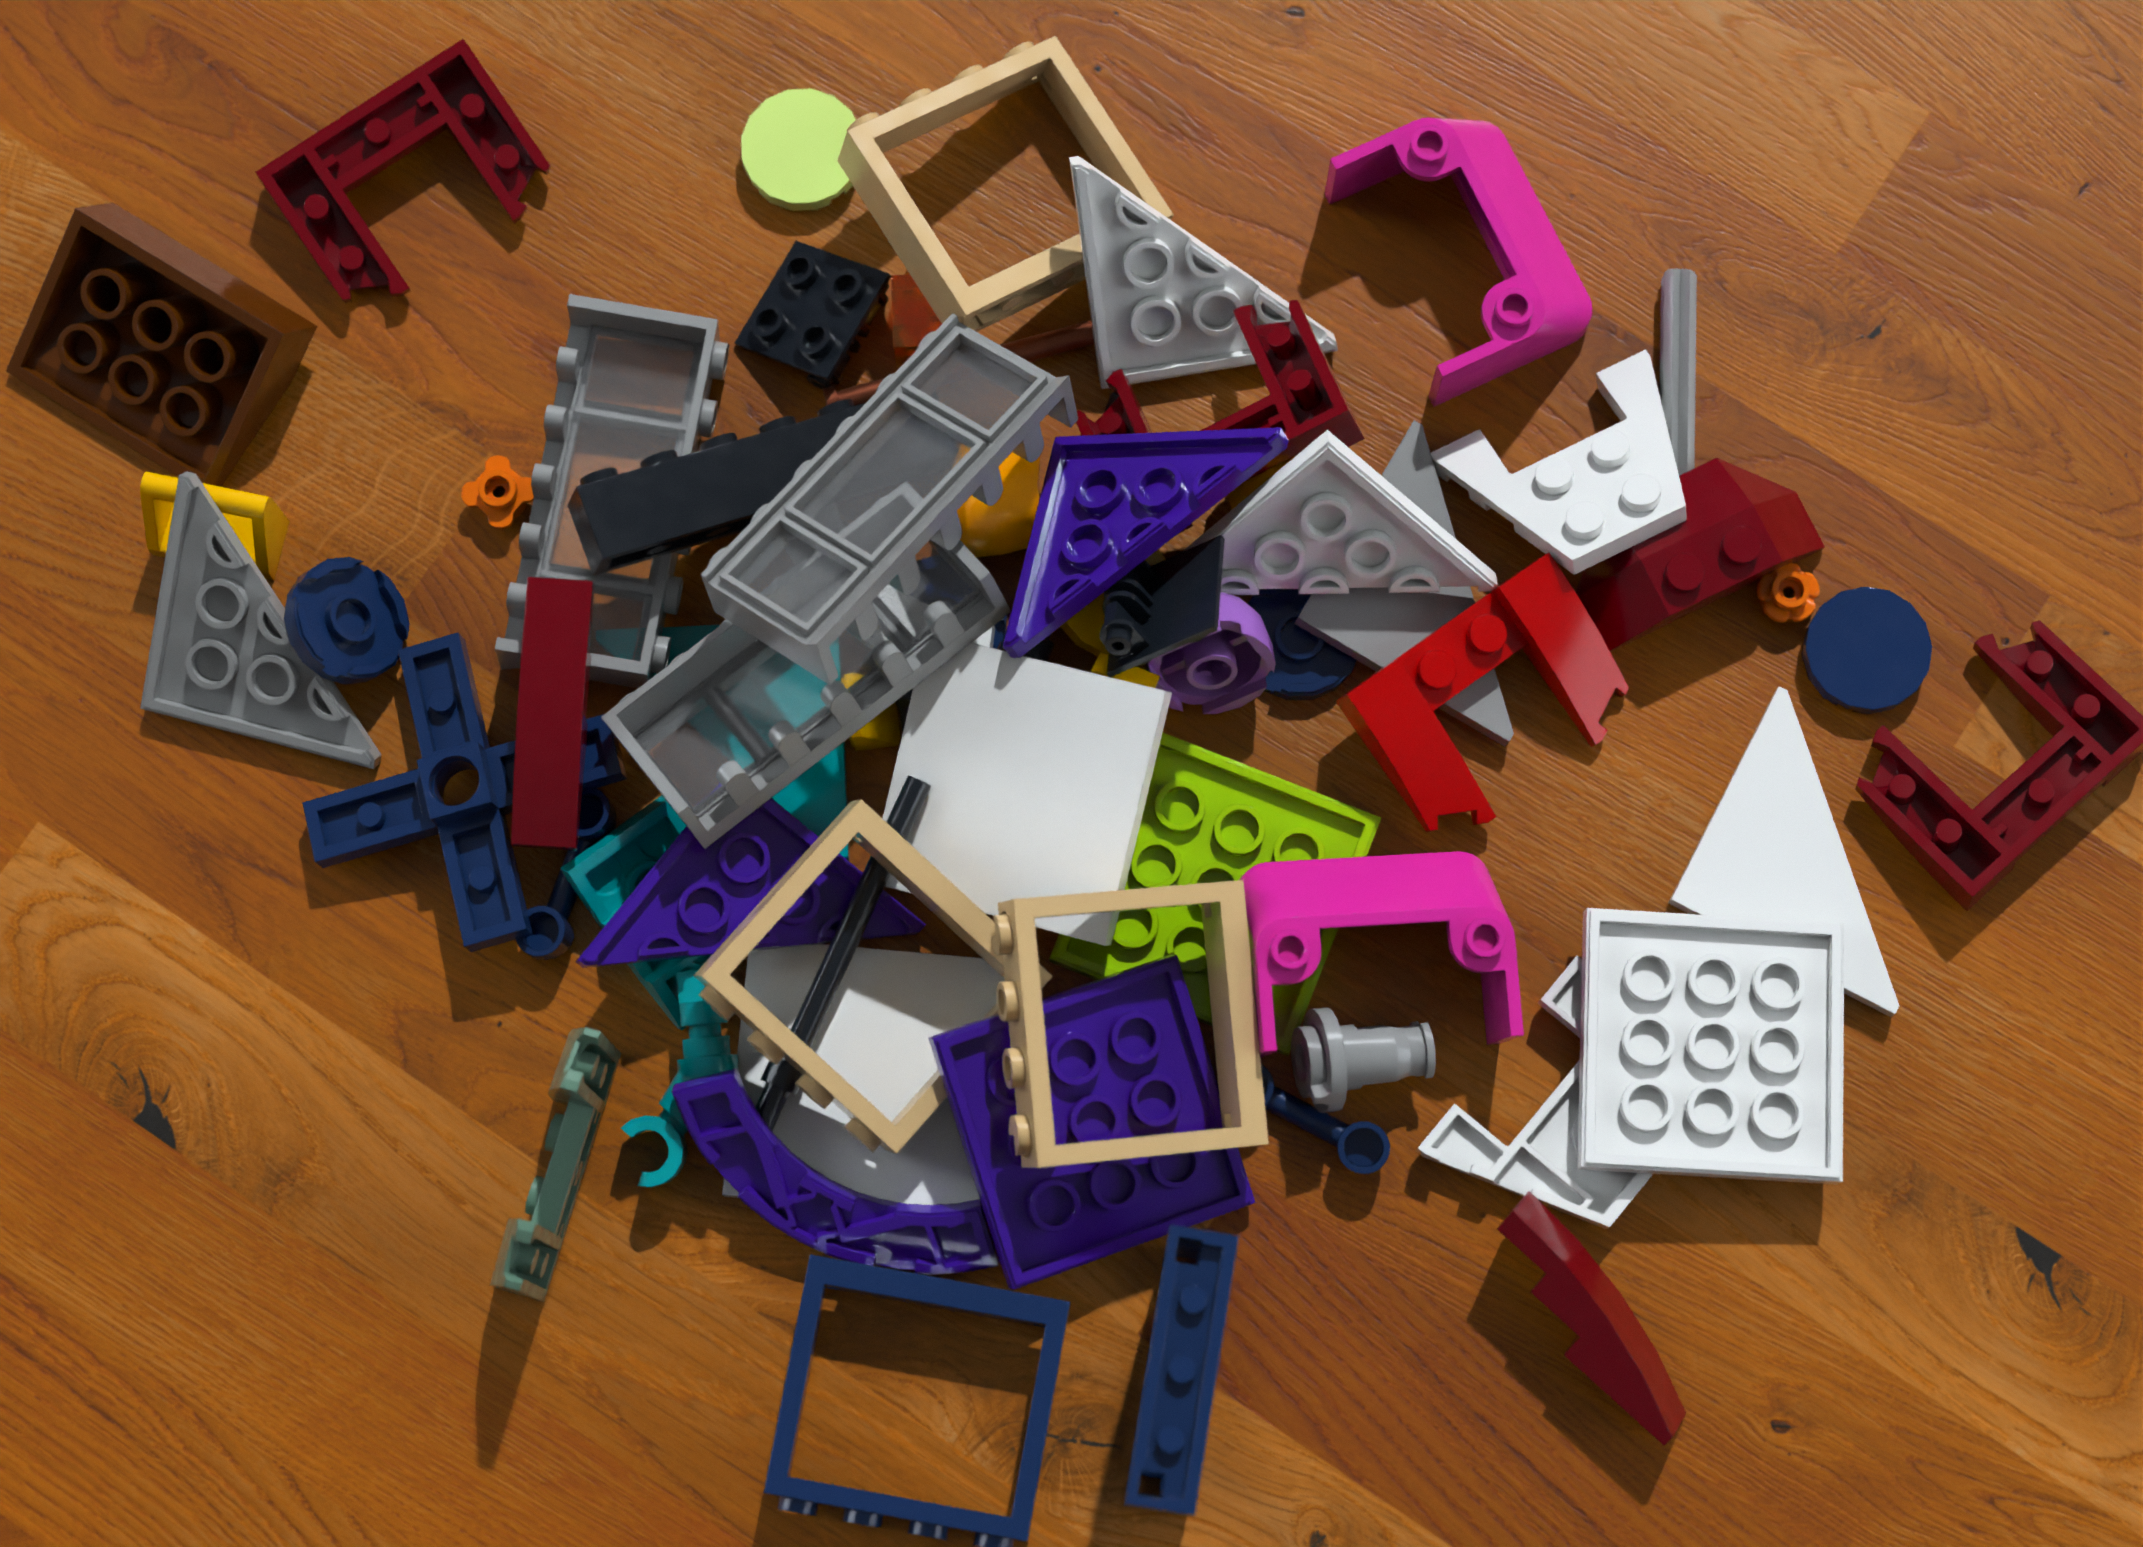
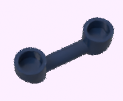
[516,788,616,960]
[1261,1064,1390,1174]

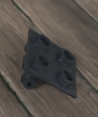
[734,241,892,390]
[1100,535,1225,677]

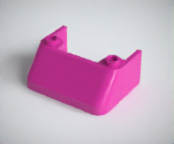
[1324,118,1592,407]
[1239,851,1524,1058]

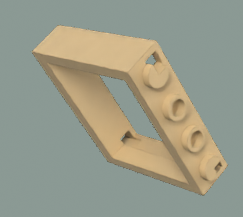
[837,36,1174,332]
[694,799,1053,1154]
[991,880,1269,1168]

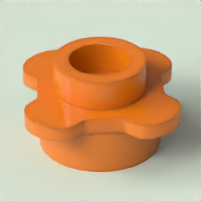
[461,455,534,529]

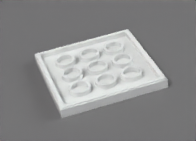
[882,643,1172,946]
[1577,908,1844,1184]
[722,944,1005,1205]

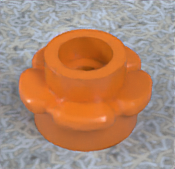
[1757,563,1820,623]

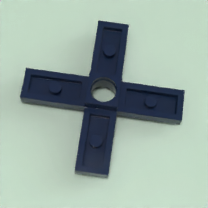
[302,632,627,952]

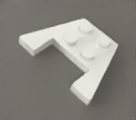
[1431,349,1687,575]
[1415,956,1653,1229]

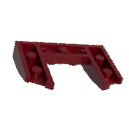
[255,39,551,303]
[1076,300,1364,534]
[1855,620,2143,912]

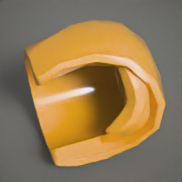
[953,445,1041,557]

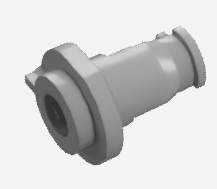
[1291,1007,1436,1113]

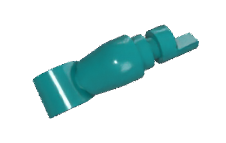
[621,970,739,1187]

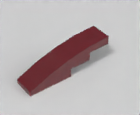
[511,577,595,851]
[1497,1191,1686,1446]

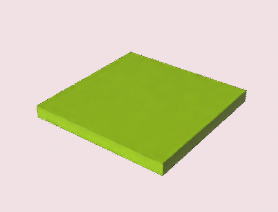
[1049,733,1381,1056]

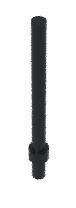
[755,775,931,1131]

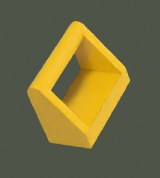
[140,471,290,580]

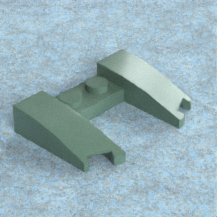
[490,1027,621,1302]

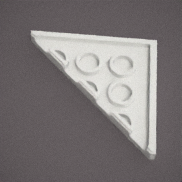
[1069,156,1338,389]
[1181,430,1498,595]
[1668,686,1899,1017]

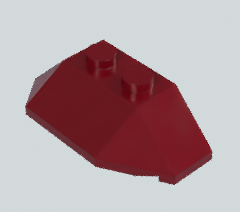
[1575,458,1825,652]

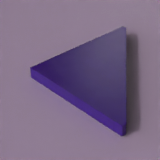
[1003,427,1289,658]
[576,784,926,968]

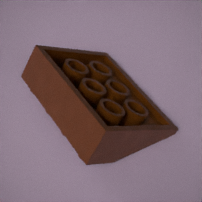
[6,203,317,487]

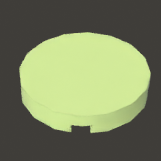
[741,88,856,211]

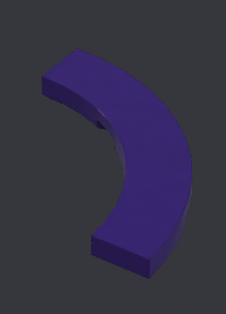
[671,1068,1000,1275]

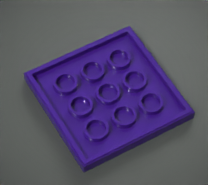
[928,955,1255,1290]

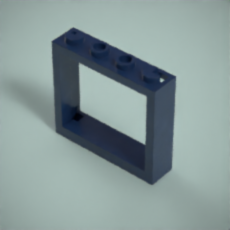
[1123,1225,1239,1517]
[764,1254,1070,1547]

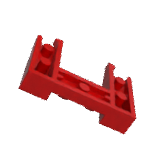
[1335,552,1629,832]

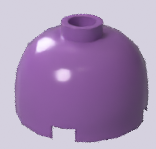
[1146,592,1276,714]

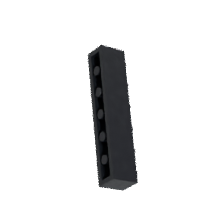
[567,392,959,576]

